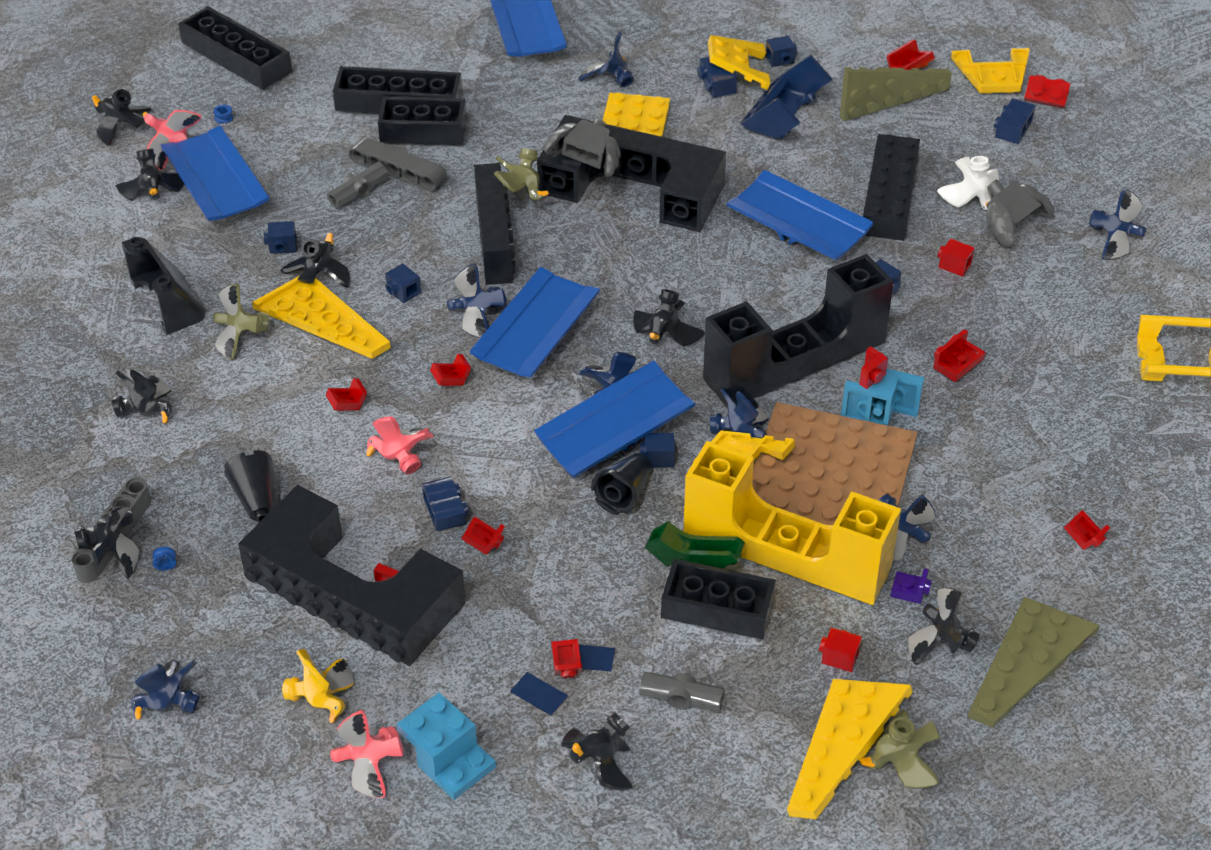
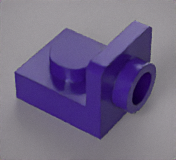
[890,568,932,604]

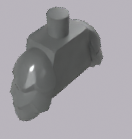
[543,119,620,177]
[986,179,1055,247]

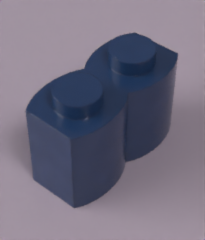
[422,476,469,531]

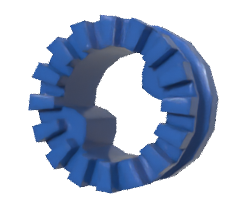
[213,105,233,124]
[152,547,176,571]

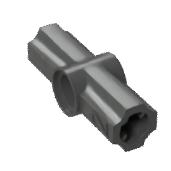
[326,162,388,209]
[639,671,724,712]

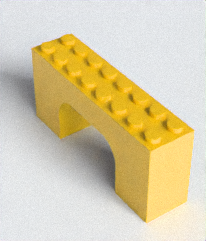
[683,441,901,605]

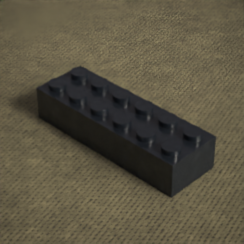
[178,6,292,90]
[333,66,463,113]
[863,134,920,241]
[474,163,516,285]

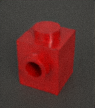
[937,238,975,277]
[819,627,862,673]

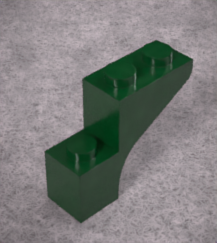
[644,521,745,569]

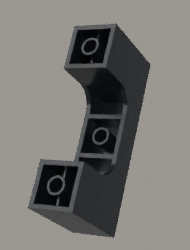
[537,115,726,233]
[703,253,894,408]
[238,484,466,667]

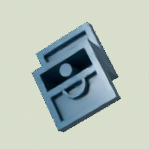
[841,369,924,426]
[396,692,496,800]

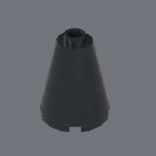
[224,450,274,522]
[591,453,652,515]

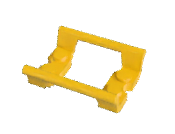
[1137,315,1211,381]

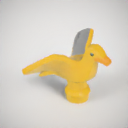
[282,649,354,723]

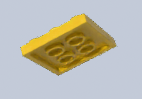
[603,93,670,137]

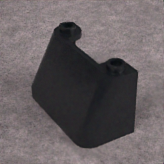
[121,237,205,335]

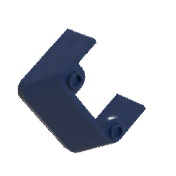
[741,55,833,139]

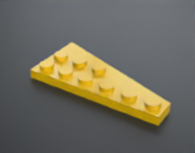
[252,276,391,359]
[787,679,913,819]

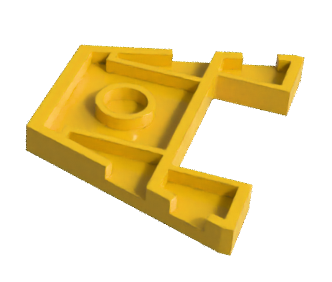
[708,35,770,90]
[951,48,1030,94]
[693,430,795,462]

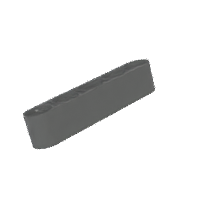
[349,137,447,192]
[71,477,151,583]

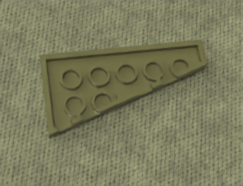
[839,67,952,122]
[967,597,1100,728]

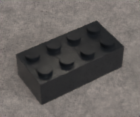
[378,96,467,145]
[661,559,776,639]

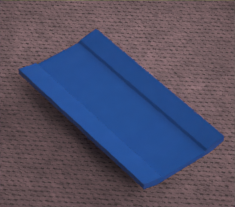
[490,0,567,57]
[161,125,269,221]
[727,169,873,260]
[470,266,600,377]
[534,360,695,478]

